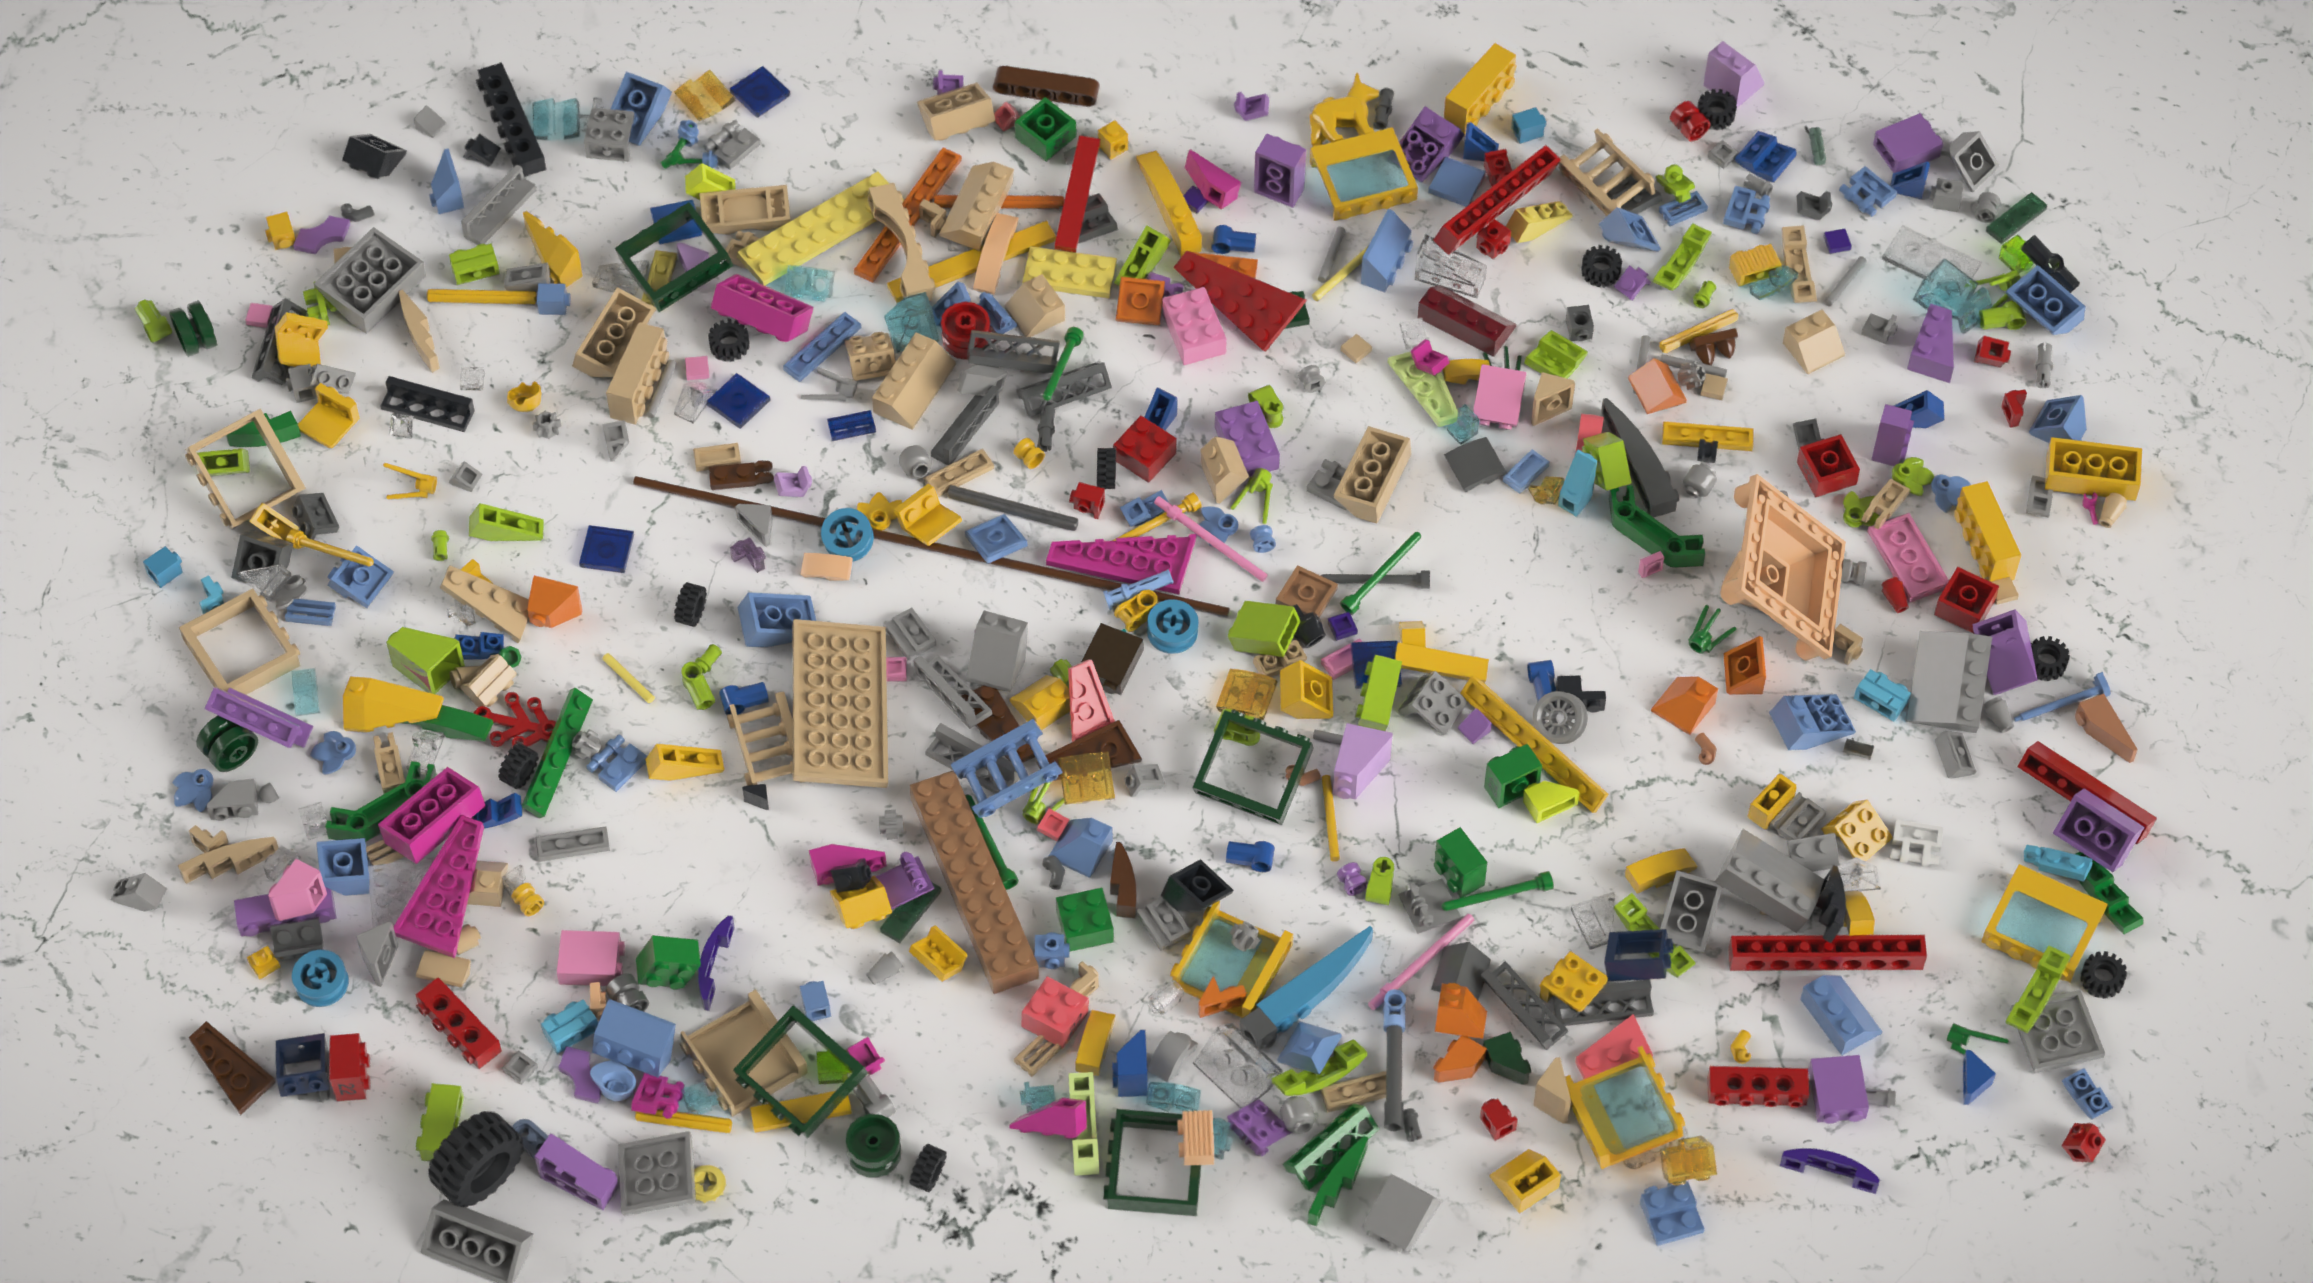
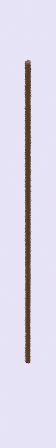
[633,476,1230,617]

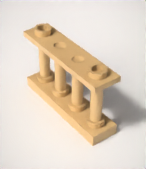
[1558,128,1655,216]
[727,691,804,786]

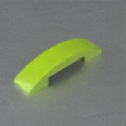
[1653,223,1712,291]
[1614,893,1696,978]
[2005,945,2071,1034]
[1271,1039,1367,1096]

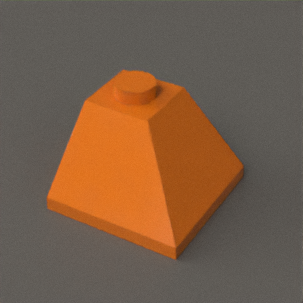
[527,575,583,628]
[1651,677,1718,735]

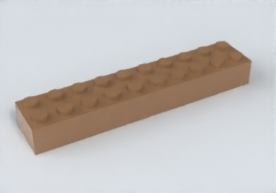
[910,770,1039,994]

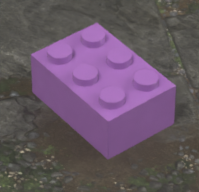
[1254,133,1306,208]
[1215,401,1280,477]
[2053,789,2145,872]

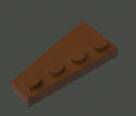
[961,685,1035,763]
[1036,720,1142,781]
[189,1021,276,1116]

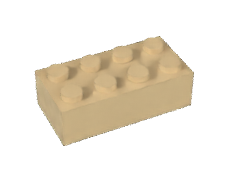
[606,322,669,425]

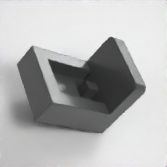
[1796,191,1832,220]
[1793,418,1824,450]

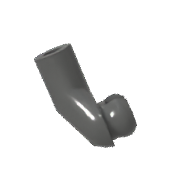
[340,203,374,222]
[1042,855,1065,890]

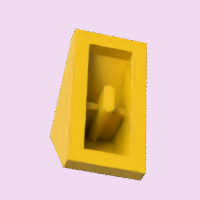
[249,503,300,541]
[1399,621,1426,648]

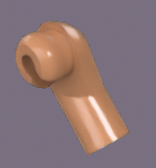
[1695,732,1717,765]
[1285,765,1321,786]

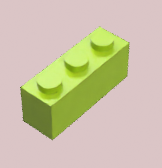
[1355,655,1402,731]
[416,1083,464,1161]

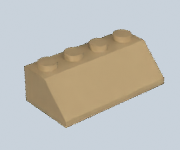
[939,162,1014,251]
[572,287,656,377]
[872,332,956,430]
[1334,426,1411,523]

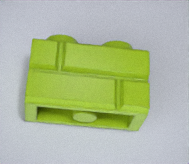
[449,243,500,285]
[197,448,250,476]

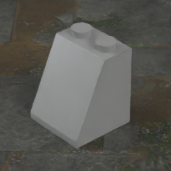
[966,610,1028,692]
[1362,1174,1442,1253]

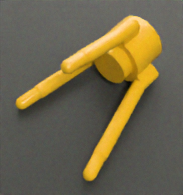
[383,463,437,499]

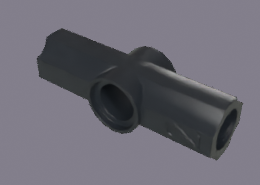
[2020,235,2080,293]

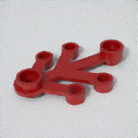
[474,692,556,747]

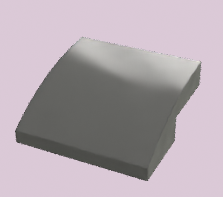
[1600,175,1662,214]
[1059,193,1118,244]
[1444,437,1507,492]

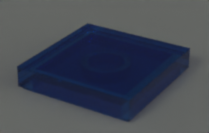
[730,66,791,118]
[707,373,771,429]
[579,525,634,573]
[1350,640,1402,689]

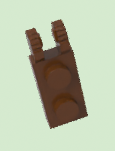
[709,460,774,490]

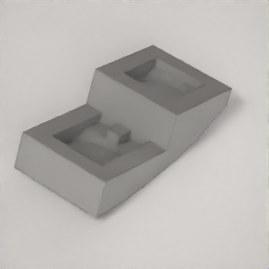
[2026,475,2053,518]

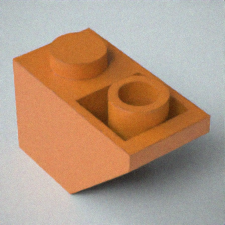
[1433,1036,1487,1083]

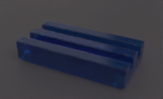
[827,410,876,441]

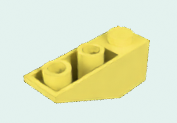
[1506,201,1573,243]

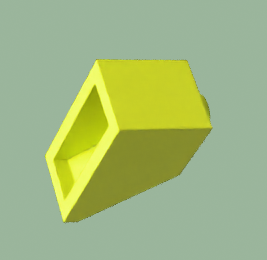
[685,163,736,200]
[1523,781,1580,823]

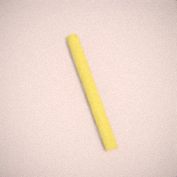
[1312,247,1368,301]

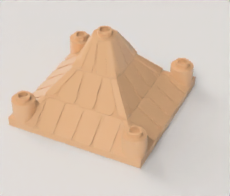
[1720,474,1846,661]

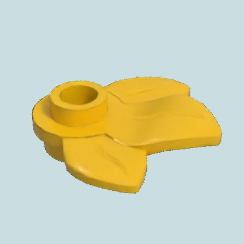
[857,492,902,530]

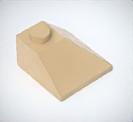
[467,861,508,907]

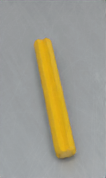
[1659,309,1738,353]
[635,1109,732,1133]

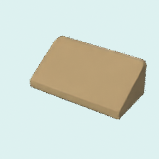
[416,950,471,987]

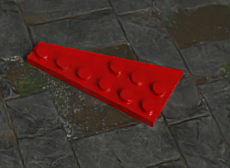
[1173,251,1307,351]

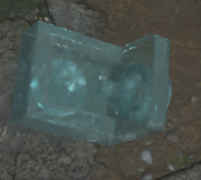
[682,1082,718,1115]
[1213,1118,1233,1160]

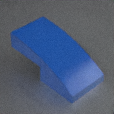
[474,793,522,829]

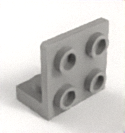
[584,108,634,162]
[1398,671,1468,735]

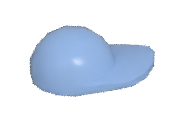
[590,1060,636,1102]

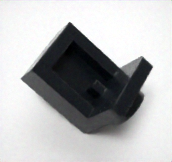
[463,133,501,167]
[831,858,872,893]

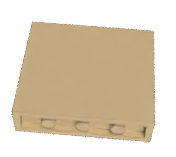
[679,989,808,1117]

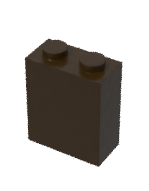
[1081,623,1144,695]

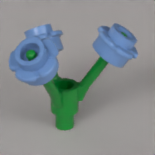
[660,120,718,169]

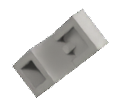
[1147,1031,1198,1082]

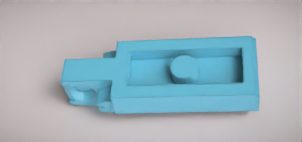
[2024,845,2093,881]

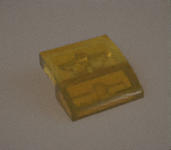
[674,69,736,121]
[1216,669,1278,720]
[1058,752,1115,805]

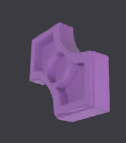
[293,216,351,254]
[558,1046,602,1104]

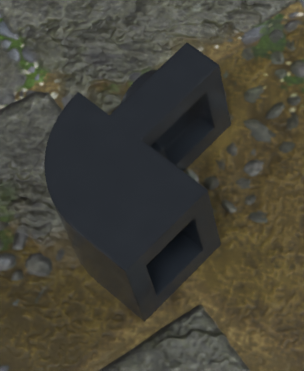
[1556,675,1606,715]

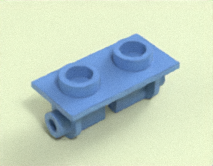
[978,292,1018,334]

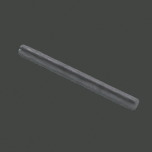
[948,485,1079,531]

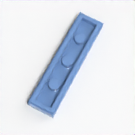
[783,312,861,382]

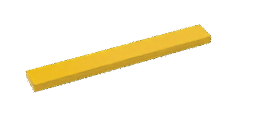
[887,220,1056,303]
[1460,675,1609,813]

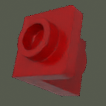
[2001,389,2027,428]

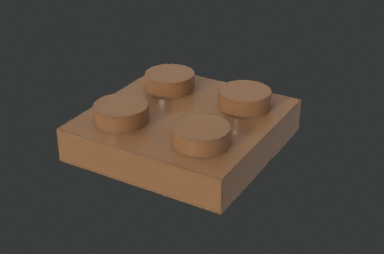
[1275,565,1338,618]

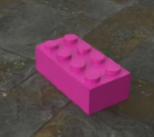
[711,274,814,342]
[378,767,486,864]

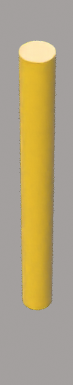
[1321,775,1340,862]

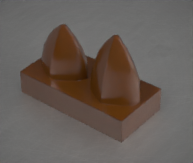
[1689,328,1738,366]

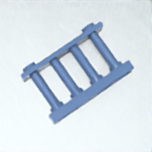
[951,719,1063,818]

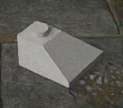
[1949,131,2000,192]

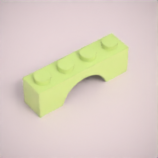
[1068,1072,1099,1176]

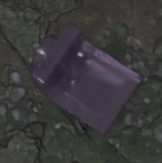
[730,537,766,573]

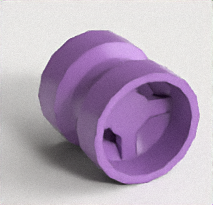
[1337,862,1368,896]

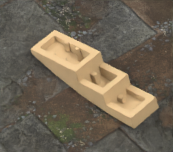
[399,289,440,373]
[178,837,280,884]

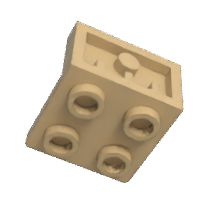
[845,332,896,381]

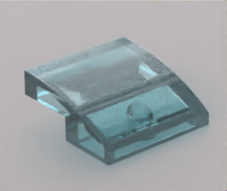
[533,98,580,140]

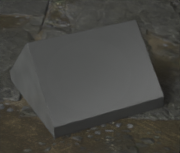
[1431,942,1491,1001]

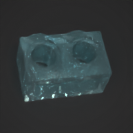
[785,265,835,301]

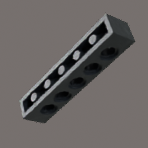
[476,62,546,177]

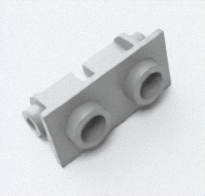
[307,364,356,394]

